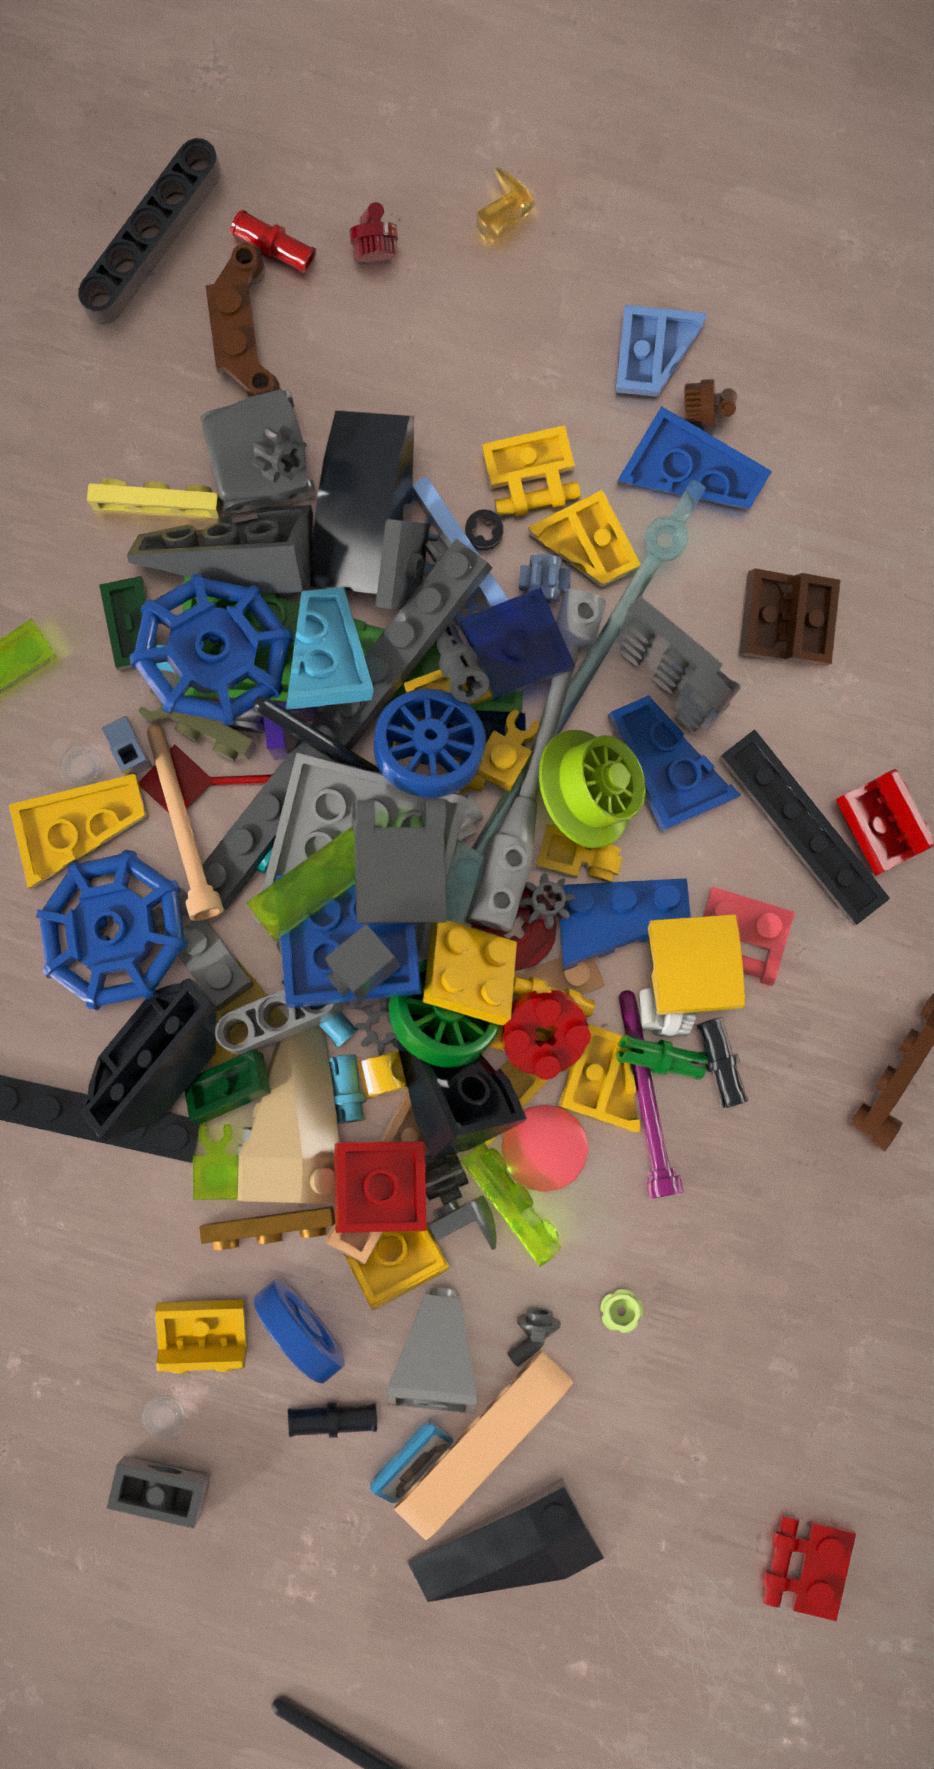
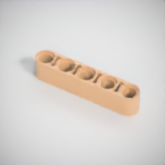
[394,1350,574,1540]

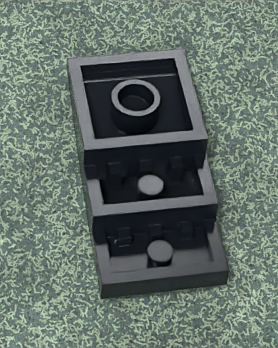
[310,410,414,594]

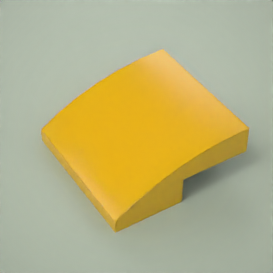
[648,914,745,1015]

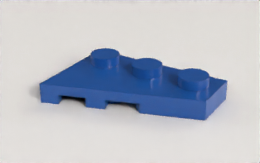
[559,878,691,971]

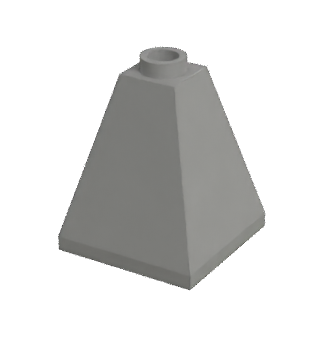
[386,1287,477,1414]

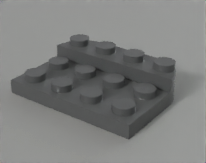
[617,595,741,734]

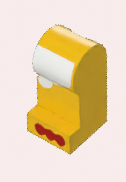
[357,1051,408,1099]

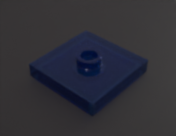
[460,588,575,701]

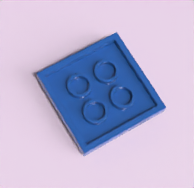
[276,866,421,1008]

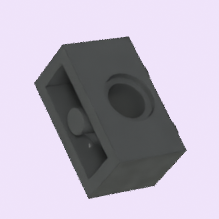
[107,1456,210,1529]

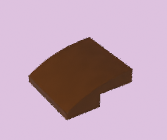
[739,568,841,665]

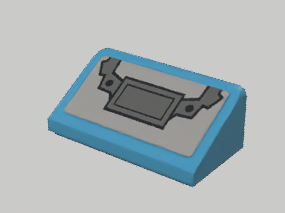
[370,1418,453,1503]

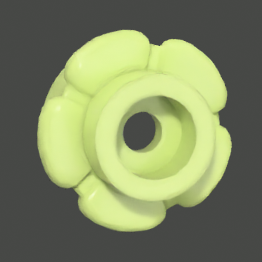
[600,1289,643,1333]

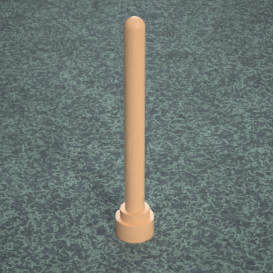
[147,724,224,921]

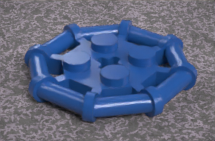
[129,573,293,726]
[36,849,189,1010]

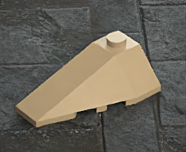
[237,1026,340,1203]

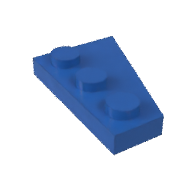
[617,406,772,510]
[607,695,741,832]

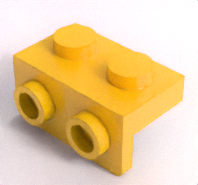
[155,1299,248,1374]

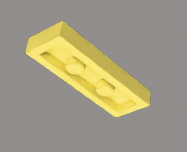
[87,478,222,519]

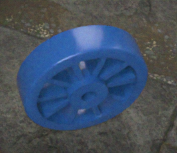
[373,689,486,798]
[253,1280,345,1384]

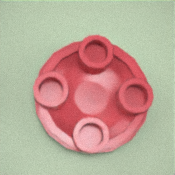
[501,1105,588,1192]

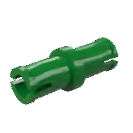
[617,1035,708,1080]

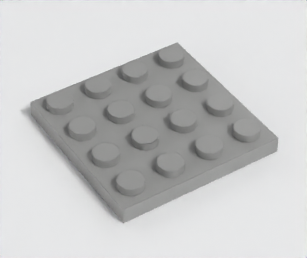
[254,751,468,962]

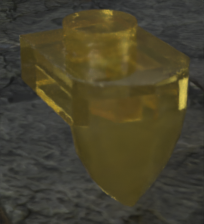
[477,168,536,241]

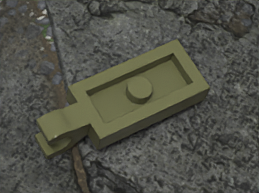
[139,688,257,762]

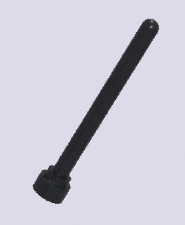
[253,696,381,773]
[271,1697,398,1769]

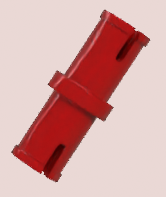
[230,210,317,273]

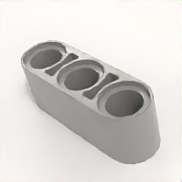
[215,988,342,1055]

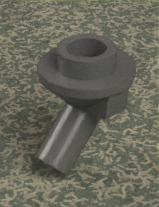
[507,1308,561,1367]

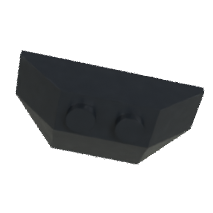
[80,978,216,1141]

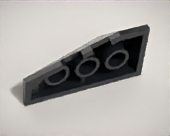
[386,996,527,1159]
[407,1478,604,1602]

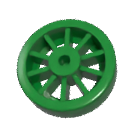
[389,959,500,1067]

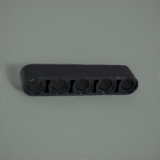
[78,138,221,324]

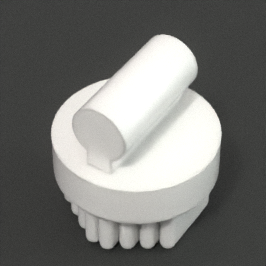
[639,989,697,1038]

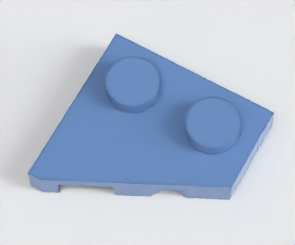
[616,305,707,397]

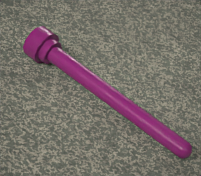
[619,990,684,1199]

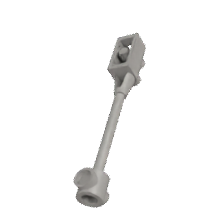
[465,589,606,935]

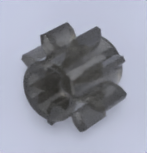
[425,1153,469,1205]

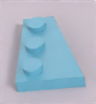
[286,587,374,710]

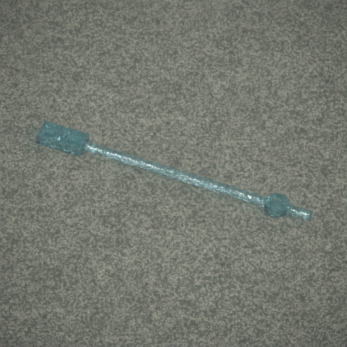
[445,480,706,924]

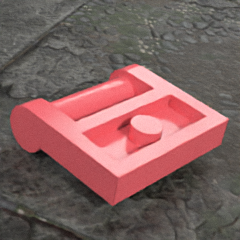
[702,887,795,987]

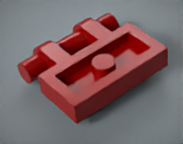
[762,1515,856,1622]

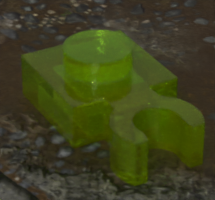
[193,1124,238,1200]

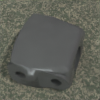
[201,389,316,514]

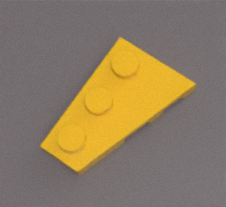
[9,774,147,889]

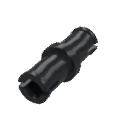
[696,1017,749,1108]
[288,1402,377,1438]

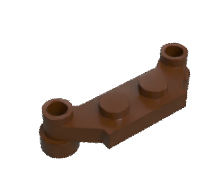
[205,243,280,397]
[850,993,934,1152]

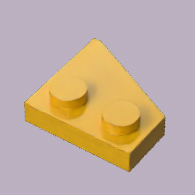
[528,490,641,588]
[558,1024,641,1133]

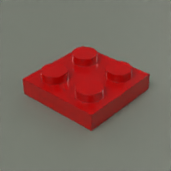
[334,1141,426,1233]

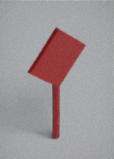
[139,744,273,813]

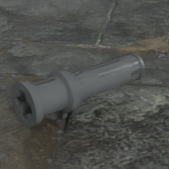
[435,620,489,702]

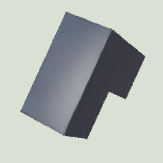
[102,716,153,775]

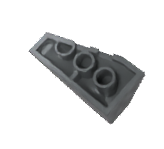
[127,505,313,596]

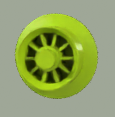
[539,730,646,848]

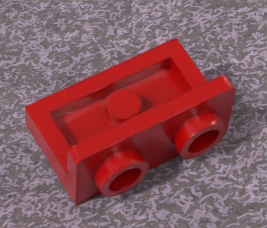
[835,769,934,876]

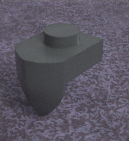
[429,1195,497,1250]

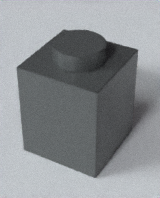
[324,924,400,1002]

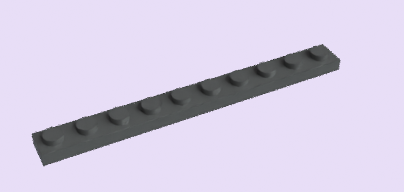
[202,539,493,910]

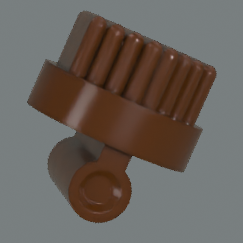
[684,379,737,428]

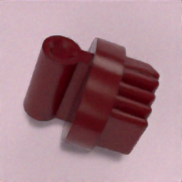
[349,202,398,263]

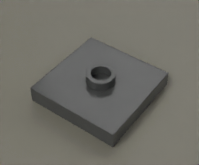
[376,519,430,609]

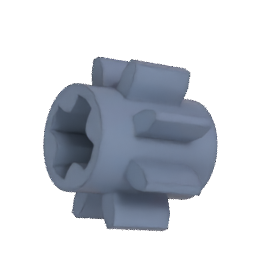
[519,554,571,604]

